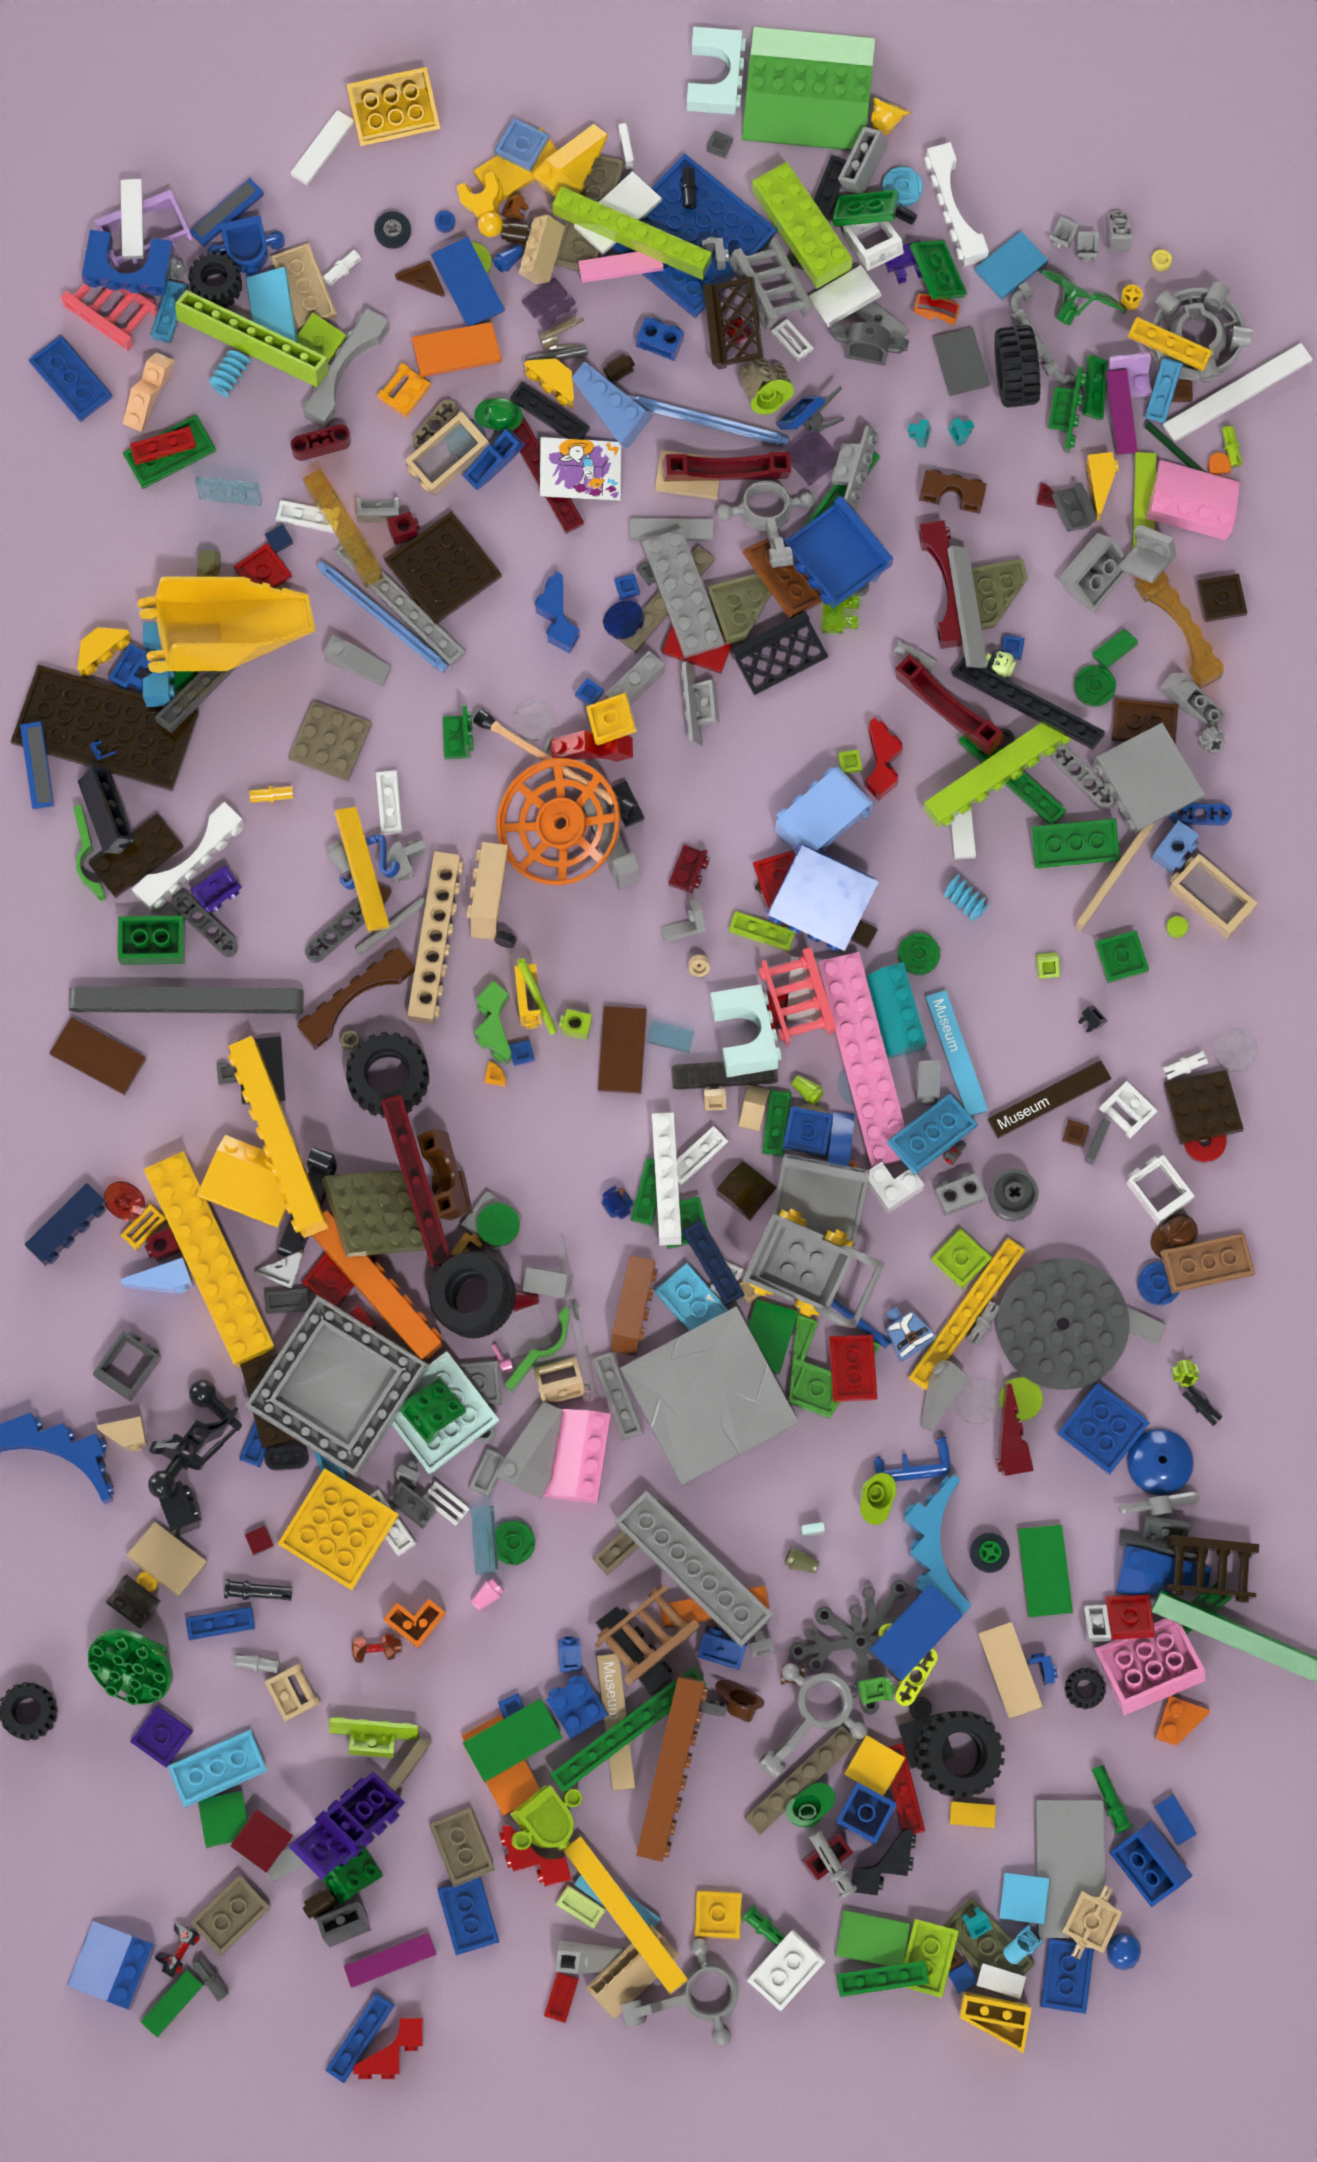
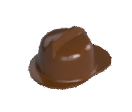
[1150,1213,1198,1258]
[715,1680,764,1722]

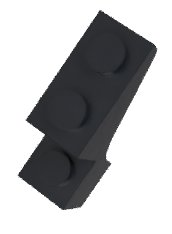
[851,1828,916,1896]

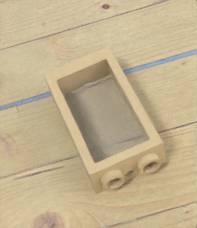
[405,411,490,496]
[1169,853,1258,939]

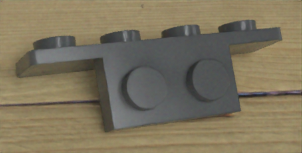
[1119,1515,1208,1559]

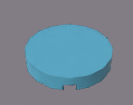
[882,166,923,207]

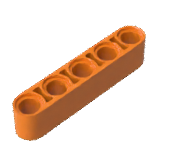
[659,1586,770,1628]

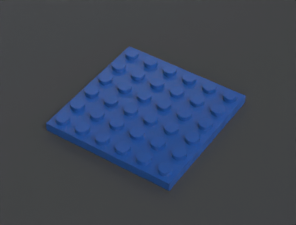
[611,154,777,318]

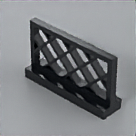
[730,611,829,696]

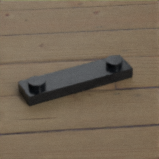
[510,382,590,440]

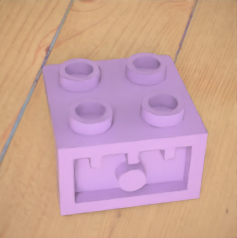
[1108,352,1152,398]

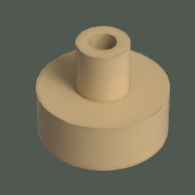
[688,954,710,977]

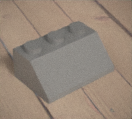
[1058,534,1126,612]

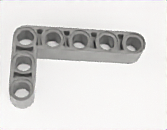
[582,794,639,890]

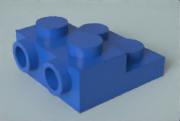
[546,1675,609,1740]

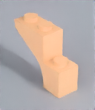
[123,352,175,432]

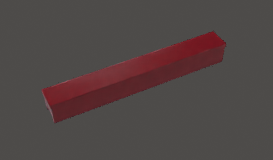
[380,1094,451,1267]

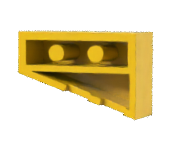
[959,1991,1032,2054]

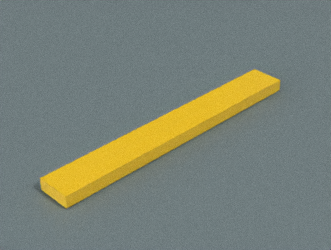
[908,1238,1026,1391]
[563,1836,688,1994]

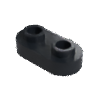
[264,1446,309,1471]

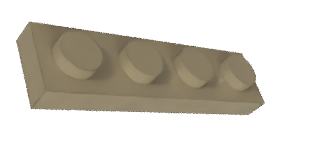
[592,1499,673,1576]

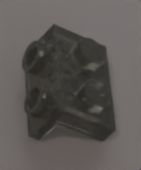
[106,1574,161,1628]

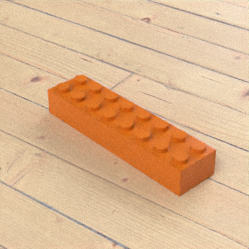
[311,1210,443,1362]

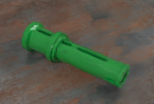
[1091,1765,1134,1834]
[741,1904,786,1947]

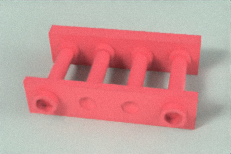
[61,284,158,351]
[758,947,836,1047]

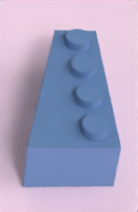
[572,362,653,449]

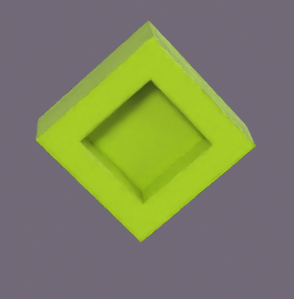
[838,749,863,774]

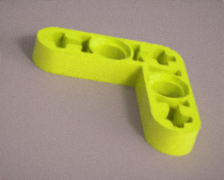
[878,1624,938,1706]

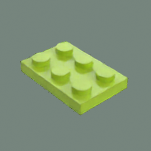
[904,1919,959,1998]

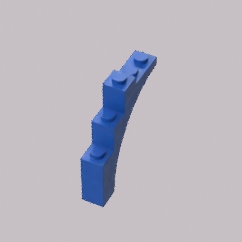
[0,1412,114,1504]

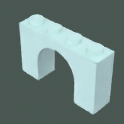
[687,27,746,115]
[710,984,781,1077]

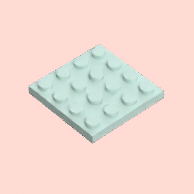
[392,1351,500,1475]

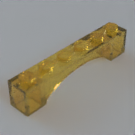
[302,469,383,588]
[1134,571,1224,689]

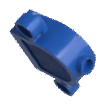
[207,215,285,275]

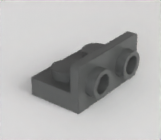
[1052,482,1097,532]

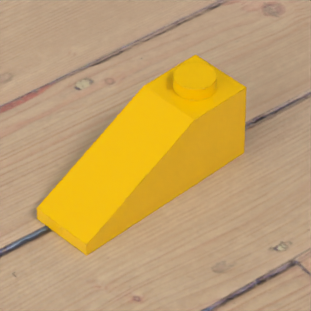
[1086,452,1119,521]

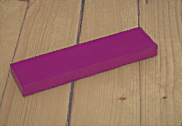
[1105,369,1138,455]
[343,1933,437,1988]

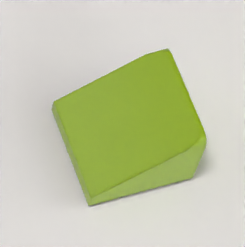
[1036,952,1060,979]

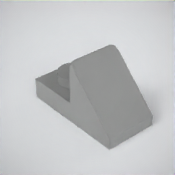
[1084,1605,1111,1642]

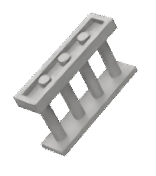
[728,237,813,330]

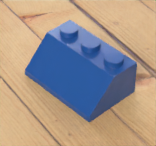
[1110,1821,1193,1908]

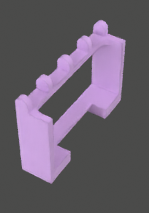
[94,190,193,271]

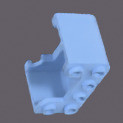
[775,767,874,853]

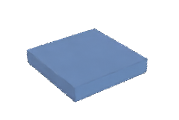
[494,118,550,172]

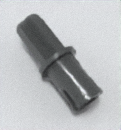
[193,1958,229,2002]

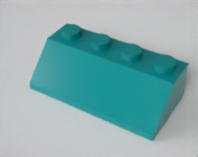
[866,962,927,1059]

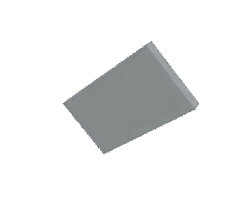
[1035,1800,1106,1938]

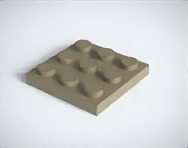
[288,701,372,782]

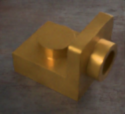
[450,1232,483,1256]

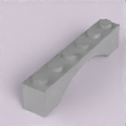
[302,309,390,428]

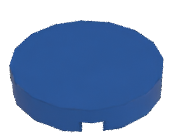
[1137,1262,1179,1306]

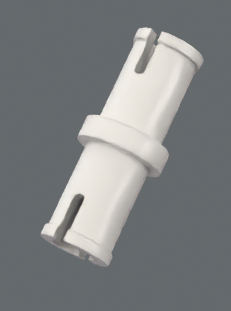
[323,250,362,286]
[1163,1051,1208,1080]

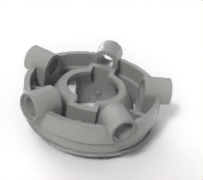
[1149,282,1253,382]

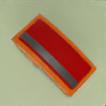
[913,294,960,325]

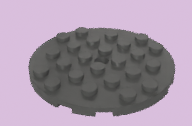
[997,1258,1130,1390]

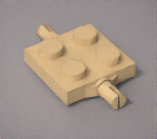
[1061,1886,1123,1960]

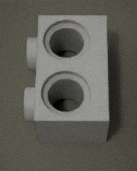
[935,1172,986,1216]

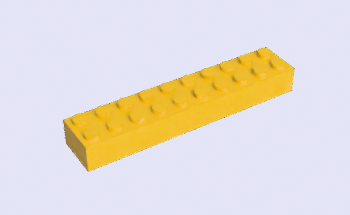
[144,1151,276,1368]

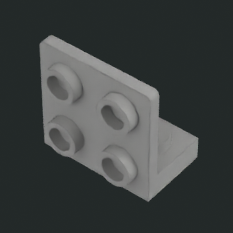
[1119,524,1177,583]

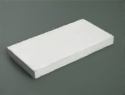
[574,171,662,255]

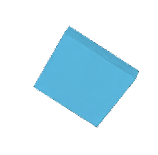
[1000,1873,1050,1924]

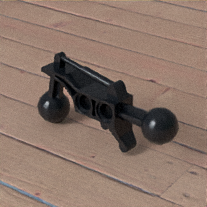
[148,1379,242,1499]

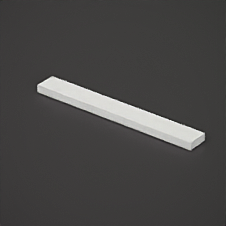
[1162,343,1313,443]

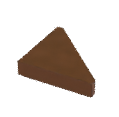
[395,261,445,297]

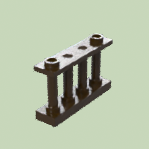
[1164,1535,1259,1603]

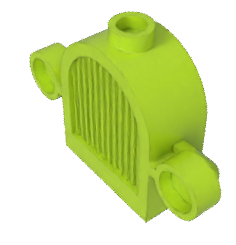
[510,1785,582,1851]

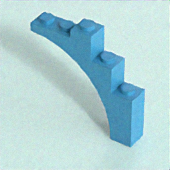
[903,1474,972,1624]

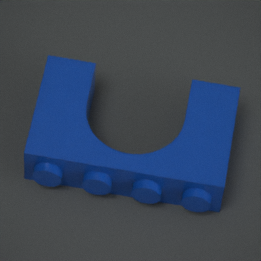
[81,230,174,296]

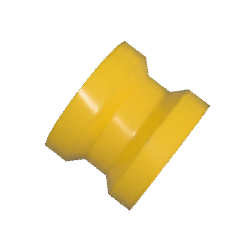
[1120,285,1143,310]

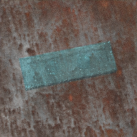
[471,1505,498,1575]

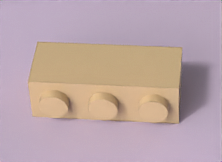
[519,215,565,285]

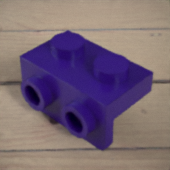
[190,865,242,912]

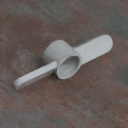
[1118,1492,1200,1517]

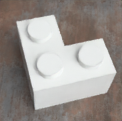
[867,1162,924,1214]

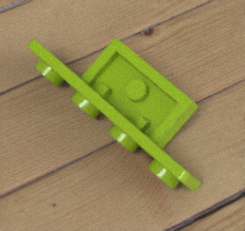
[329,1717,419,1758]

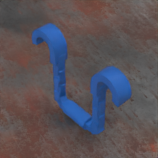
[339,834,400,890]

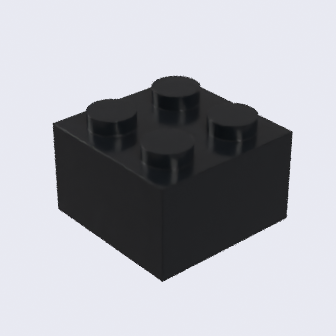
[159,1480,202,1537]

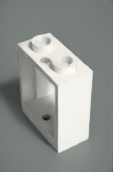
[842,221,904,271]
[1126,1155,1195,1225]

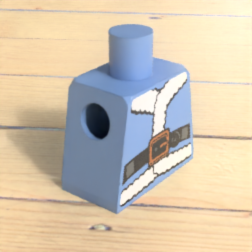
[886,1307,936,1363]

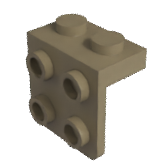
[738,358,793,398]

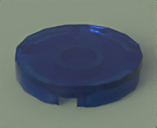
[603,600,645,639]

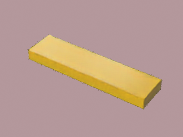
[1127,317,1213,371]

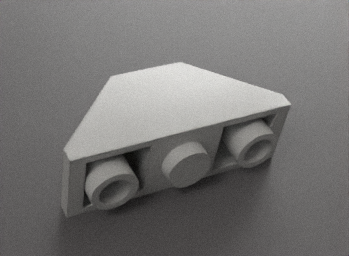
[1107,211,1133,252]

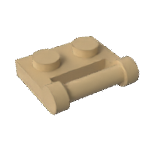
[265,1663,321,1722]

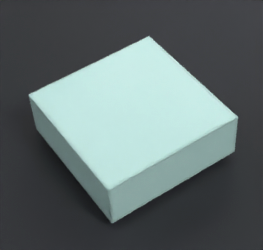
[801,1522,825,1537]

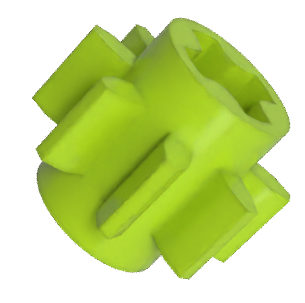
[1172,1360,1199,1387]

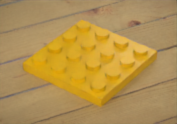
[278,1468,400,1591]

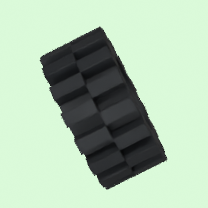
[1065,1668,1106,1709]

